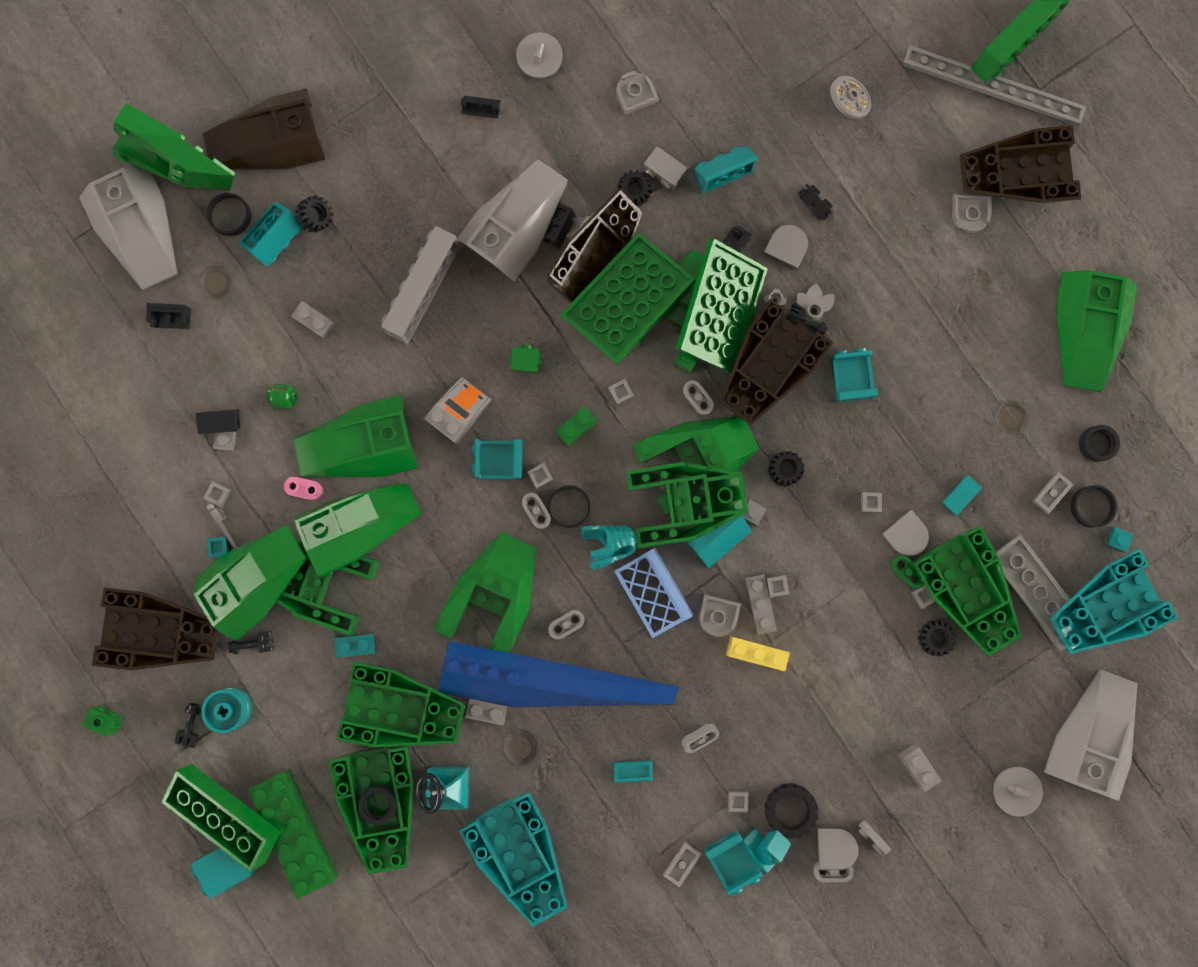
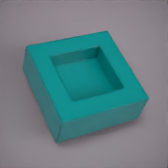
[1106,527,1134,552]
[206,537,229,558]

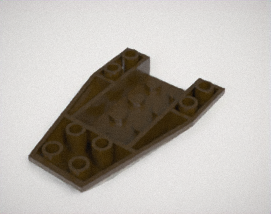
[203,88,326,170]
[960,125,1081,203]
[547,189,642,303]
[720,299,833,425]
[92,587,218,670]

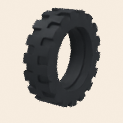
[765,783,819,839]

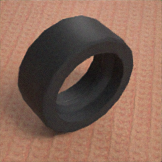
[1079,425,1120,462]
[358,784,397,825]

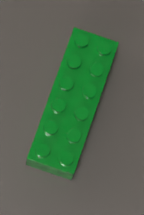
[970,0,1070,83]
[162,764,281,872]
[248,769,338,899]

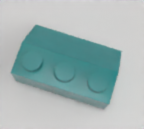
[693,146,758,194]
[238,201,304,267]
[685,516,752,568]

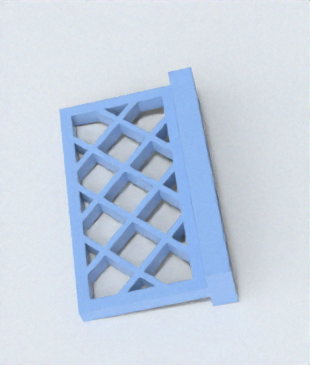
[614,548,693,638]

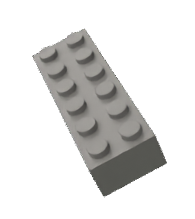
[381,226,460,345]

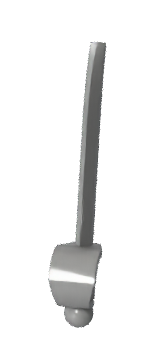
[207,503,238,549]

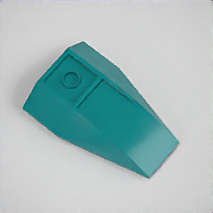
[1049,548,1179,654]
[459,792,568,927]

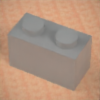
[643,147,687,191]
[898,744,941,792]

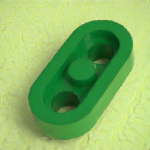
[891,555,924,589]

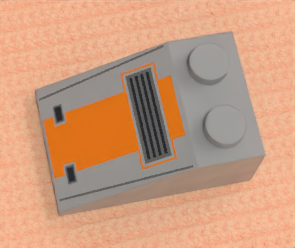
[424,377,492,445]

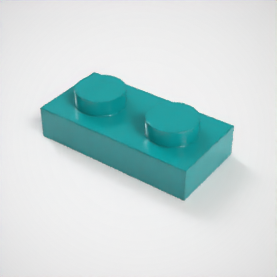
[334,634,376,658]

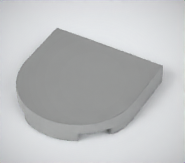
[616,71,659,115]
[952,194,992,233]
[763,225,808,270]
[881,510,929,556]
[698,594,742,637]
[816,828,859,870]

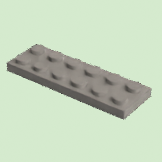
[996,535,1070,651]

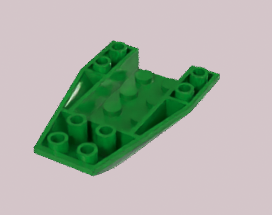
[1056,270,1137,392]
[293,395,418,477]
[294,483,421,578]
[194,525,308,641]
[913,526,1022,657]
[336,662,465,748]
[329,746,414,875]

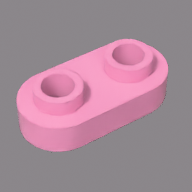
[284,477,323,500]

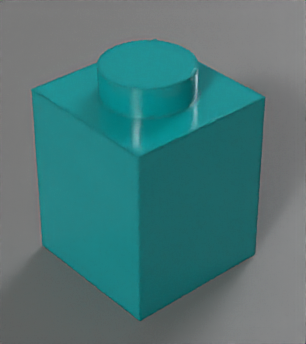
[756,830,791,865]

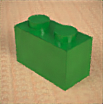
[556,406,597,448]

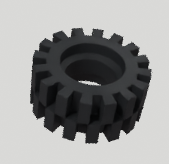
[618,170,652,206]
[295,195,334,233]
[768,451,805,486]
[918,621,957,656]

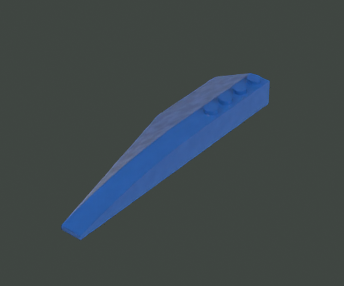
[438,641,678,707]

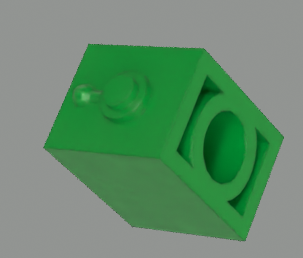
[509,344,542,374]
[82,705,124,737]

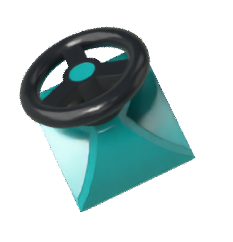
[416,765,470,814]

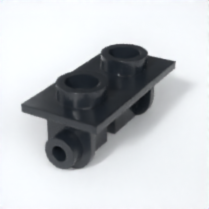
[461,95,501,119]
[798,184,834,221]

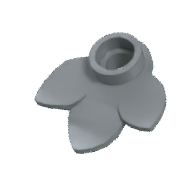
[797,284,835,321]

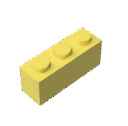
[726,636,790,671]

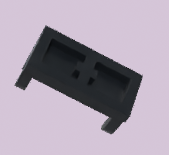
[543,203,577,249]
[722,225,752,253]
[146,303,191,329]
[195,409,240,434]

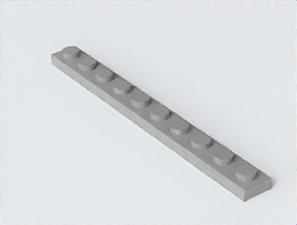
[902,45,1086,126]

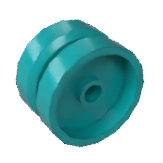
[201,687,252,733]

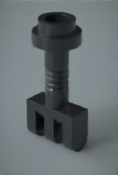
[788,303,828,335]
[228,631,274,655]
[175,703,201,748]

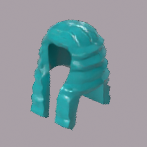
[581,525,637,571]

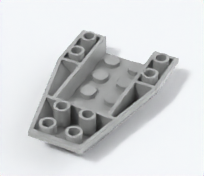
[457,160,568,282]
[79,167,178,290]
[1044,669,1138,801]

